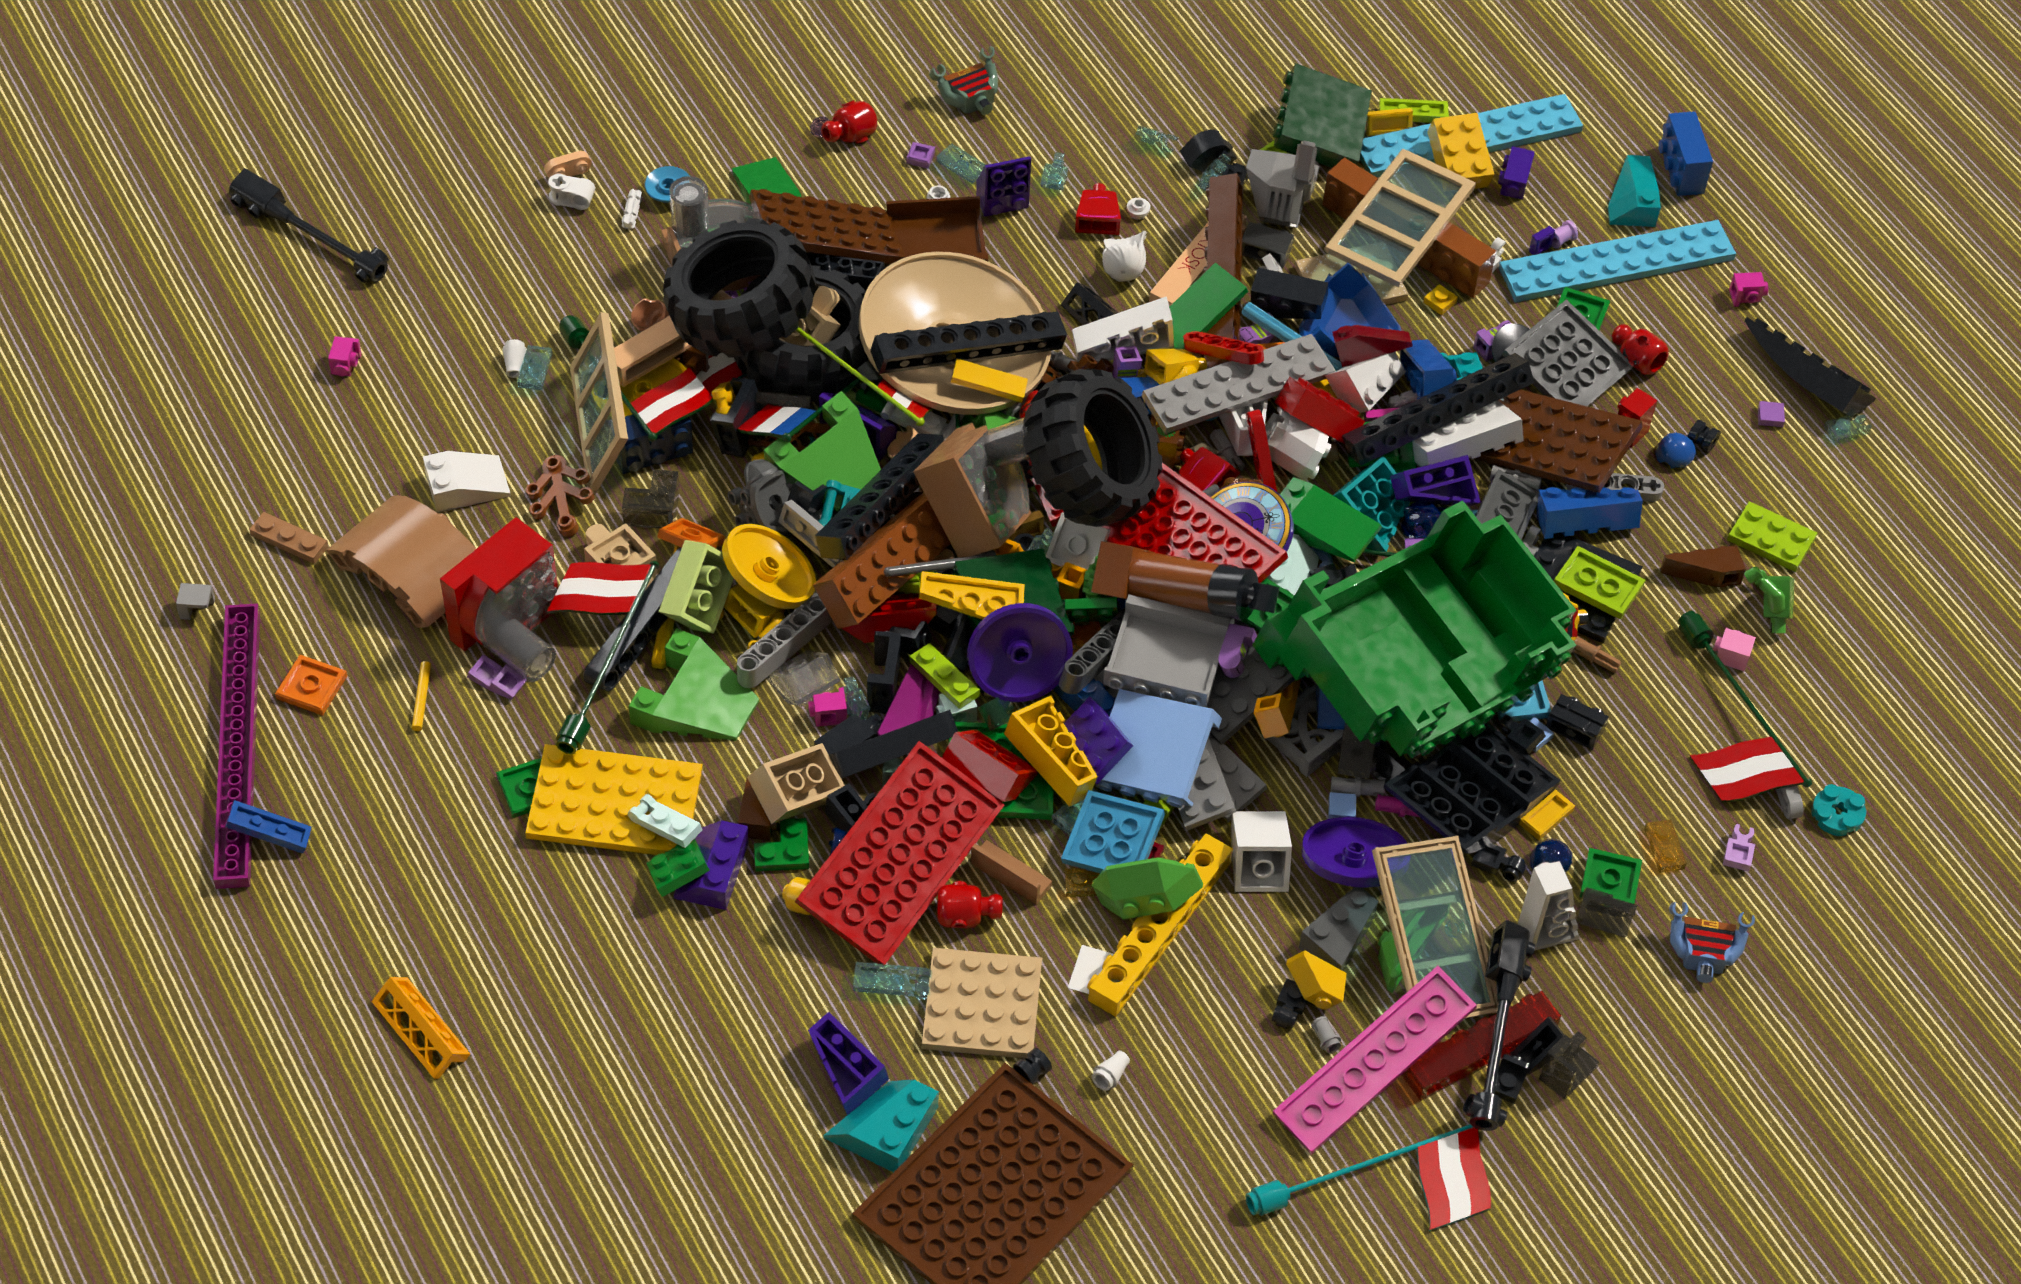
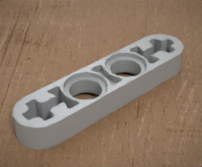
[1566,473,1664,502]

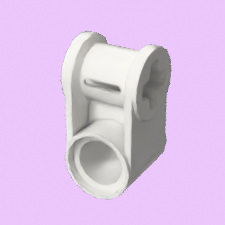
[548,174,595,210]

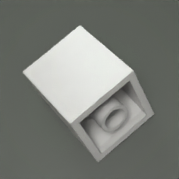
[1231,811,1292,892]

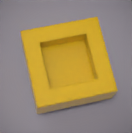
[1423,284,1458,316]

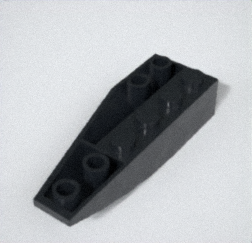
[1744,317,1876,417]

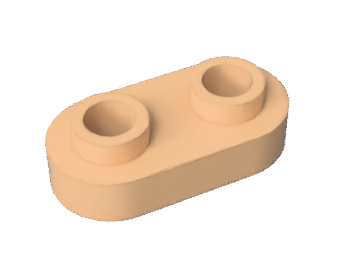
[544,151,592,178]

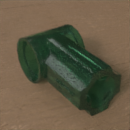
[978,697,1015,731]

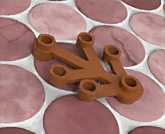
[526,455,595,537]

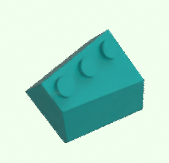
[1333,456,1410,552]
[823,1079,939,1172]

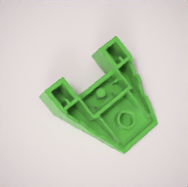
[764,391,881,512]
[629,628,759,740]

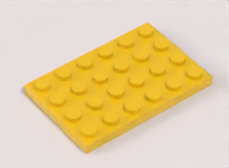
[525,744,703,855]

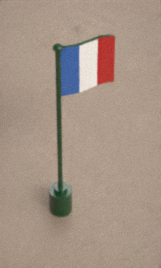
[737,378,861,442]

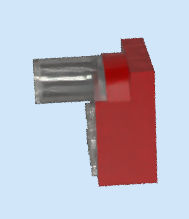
[440,517,558,682]

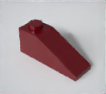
[1332,325,1413,367]

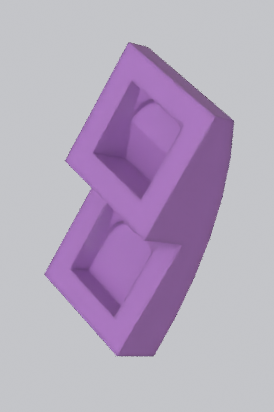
[467,654,527,699]

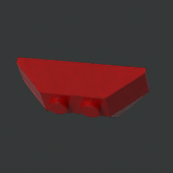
[842,593,938,643]

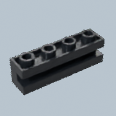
[806,252,885,291]

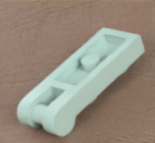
[627,794,702,848]

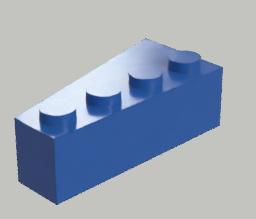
[1400,339,1457,399]
[1536,487,1643,539]

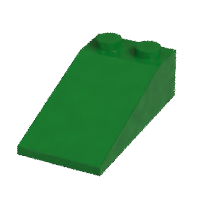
[732,157,802,209]
[1280,477,1382,563]

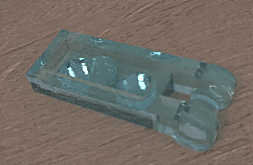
[853,962,932,1000]

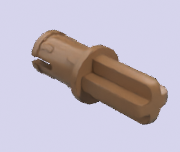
[1572,636,1621,673]

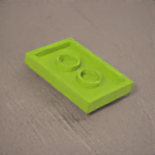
[1727,501,1817,572]
[1554,546,1645,620]

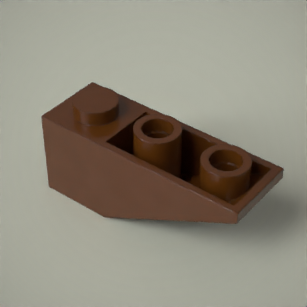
[1660,545,1746,587]

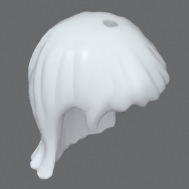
[1102,231,1147,282]

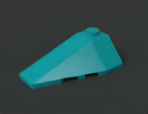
[1608,155,1661,227]

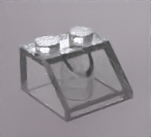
[767,650,840,707]

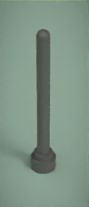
[884,550,996,577]

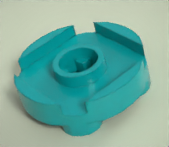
[1811,784,1866,836]

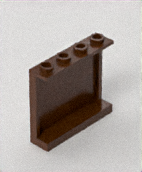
[886,196,989,262]

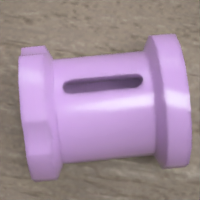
[1552,220,1578,249]

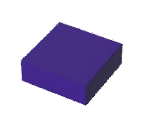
[1529,226,1555,255]

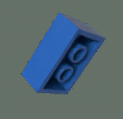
[1658,111,1713,196]

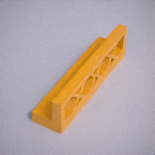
[371,977,470,1079]

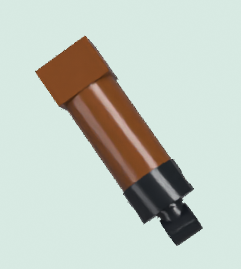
[1091,541,1280,621]

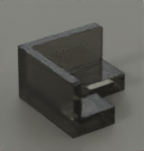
[622,470,680,529]
[1575,887,1637,938]
[1539,1031,1599,1100]

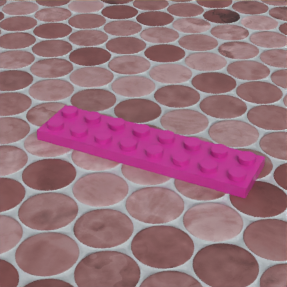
[1273,966,1477,1155]

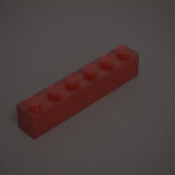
[1402,991,1561,1101]

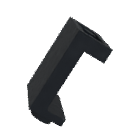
[710,377,763,457]
[867,631,901,714]

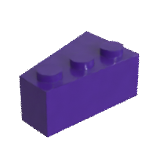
[1390,455,1481,507]
[808,1012,889,1115]

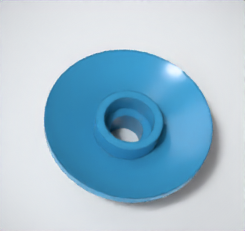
[645,166,692,203]

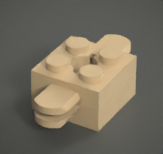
[779,286,841,346]
[584,523,658,590]

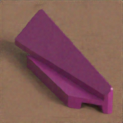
[878,664,940,736]

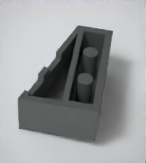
[1299,887,1378,971]

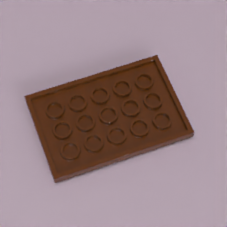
[749,189,906,264]
[1474,389,1643,493]

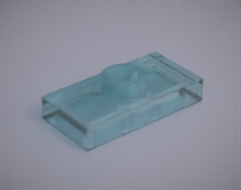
[937,143,986,184]
[517,345,552,390]

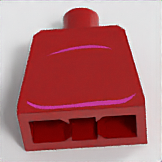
[1075,183,1121,235]
[1179,447,1240,491]

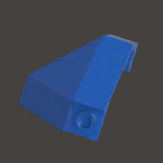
[1299,262,1401,357]

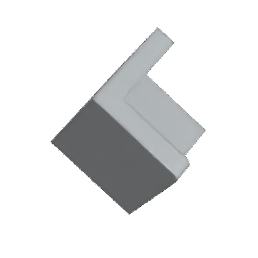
[176,583,215,620]

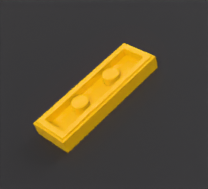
[951,358,1028,403]

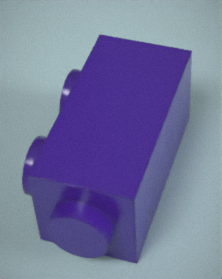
[1498,146,1535,200]

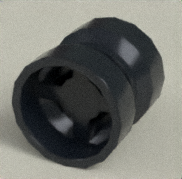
[1687,419,1721,452]
[1013,1048,1052,1084]

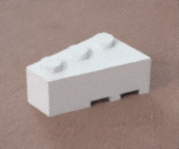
[1325,352,1405,413]

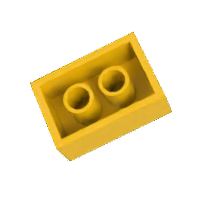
[1427,113,1494,193]

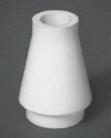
[502,339,527,378]
[1092,1051,1130,1091]

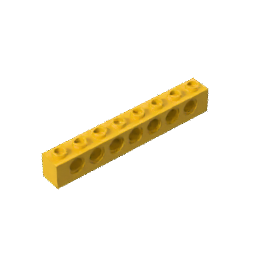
[1087,833,1233,1017]

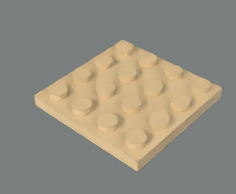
[922,948,1042,1059]

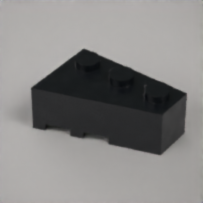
[1251,267,1329,319]

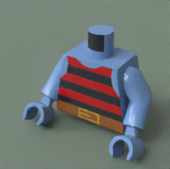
[1669,902,1755,983]

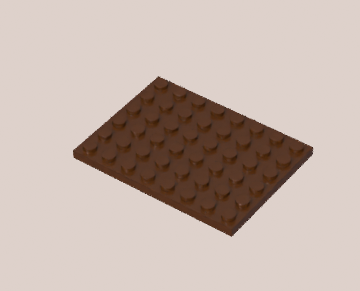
[852,1063,1134,1284]

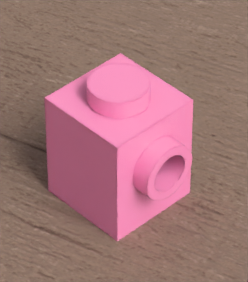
[1713,628,1756,671]

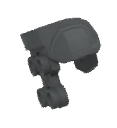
[728,459,793,539]

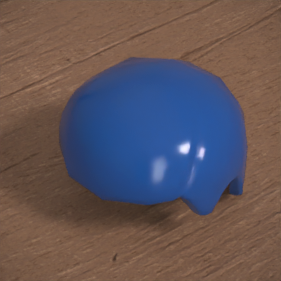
[1655,432,1696,469]

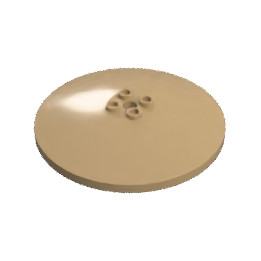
[859,252,1052,415]

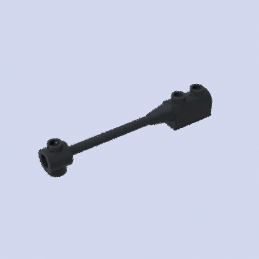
[229,168,389,283]
[1463,920,1535,1131]

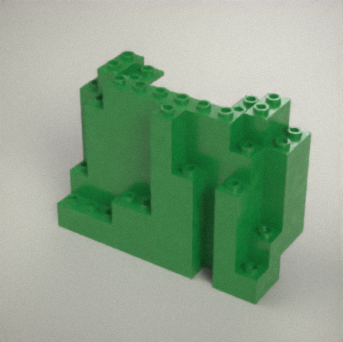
[1252,501,1577,758]

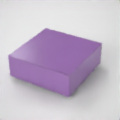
[906,142,935,169]
[1758,401,1785,427]

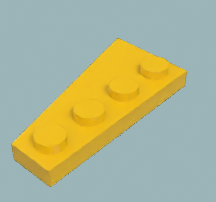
[919,571,1025,620]

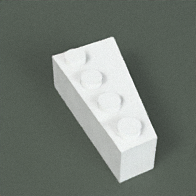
[1072,296,1174,363]
[1412,400,1524,467]
[1518,861,1580,950]

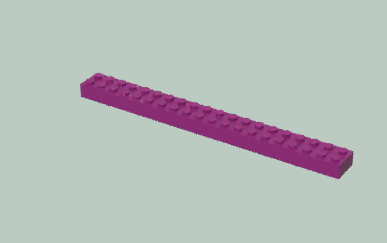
[213,604,260,889]

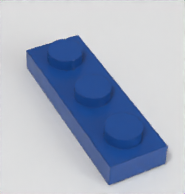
[225,800,312,854]

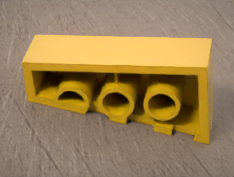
[1004,696,1097,807]

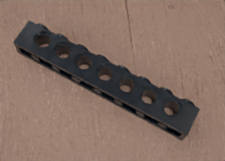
[870,311,1068,374]
[1342,353,1535,466]
[815,433,944,560]

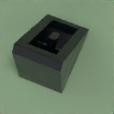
[1510,1017,1567,1075]

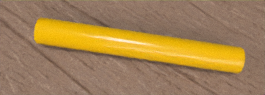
[412,661,431,731]

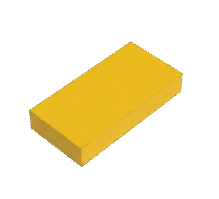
[1366,108,1413,136]
[1519,789,1575,840]

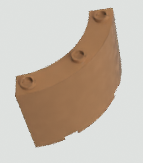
[326,495,476,628]

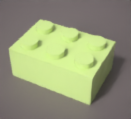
[659,540,734,634]

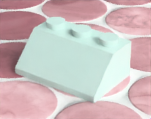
[1267,534,1319,595]

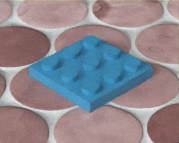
[1061,790,1165,873]

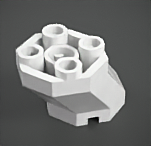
[1265,406,1331,481]

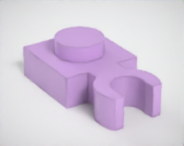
[1723,824,1755,872]

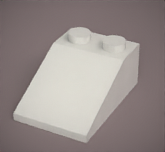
[423,451,511,513]

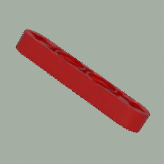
[1183,331,1264,365]
[1246,409,1277,492]

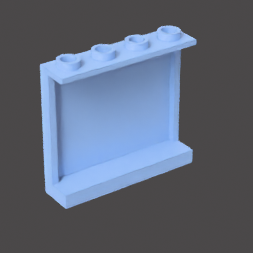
[1096,689,1222,808]

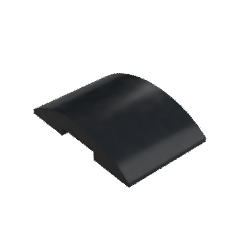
[1383,722,1561,854]

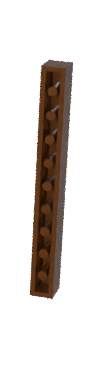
[1201,173,1243,369]

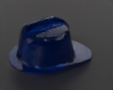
[1401,500,1447,539]

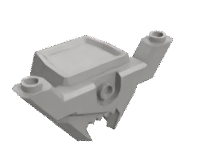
[1246,141,1320,228]

